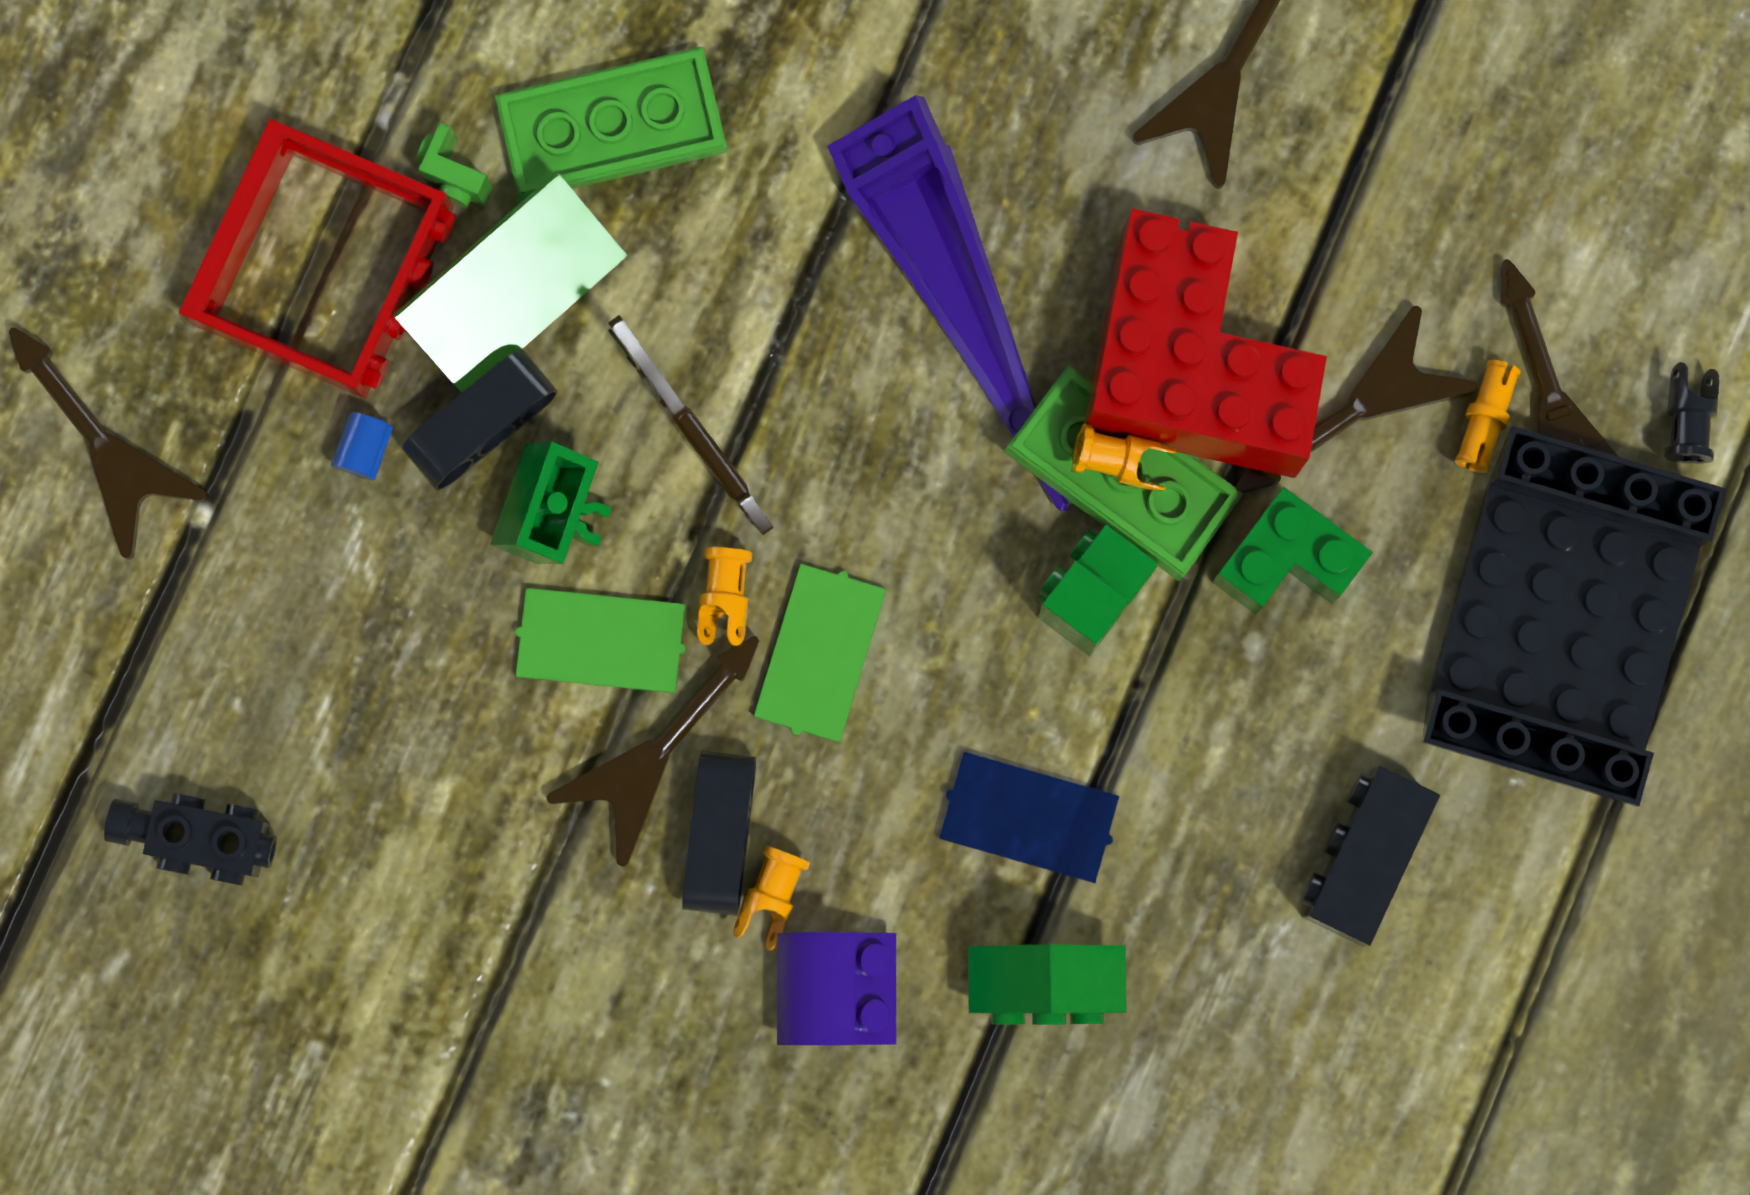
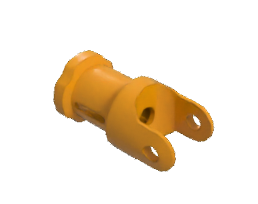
[1071,424,1176,491]
[697,547,752,646]
[733,845,811,950]

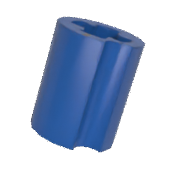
[331,411,393,481]

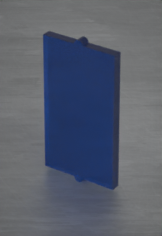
[939,752,1120,884]

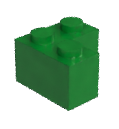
[1212,487,1373,615]
[1037,525,1159,657]
[968,944,1127,1025]

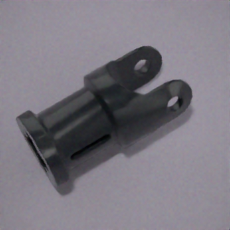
[1664,362,1720,464]

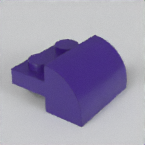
[777,932,896,1045]

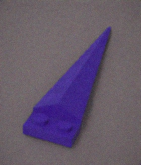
[827,95,1069,511]

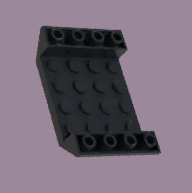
[1422,426,1726,807]

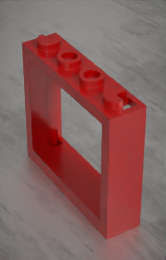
[179,119,456,399]

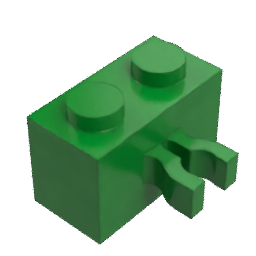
[490,441,612,564]

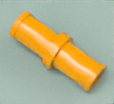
[1454,360,1521,473]

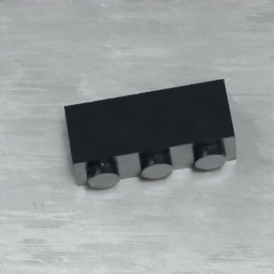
[1300,766,1440,947]

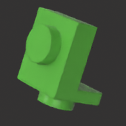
[417,122,494,208]

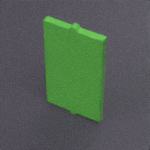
[754,564,886,743]
[515,588,686,694]

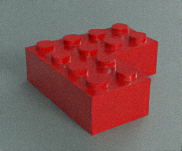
[1084,208,1327,478]

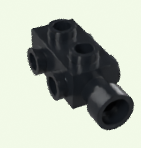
[104,793,277,886]

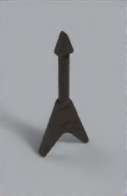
[1132,0,1281,189]
[1501,259,1619,457]
[1235,306,1477,493]
[608,315,774,536]
[9,327,209,559]
[546,636,760,867]

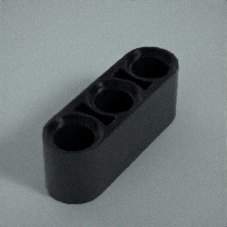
[402,349,558,491]
[682,751,756,916]

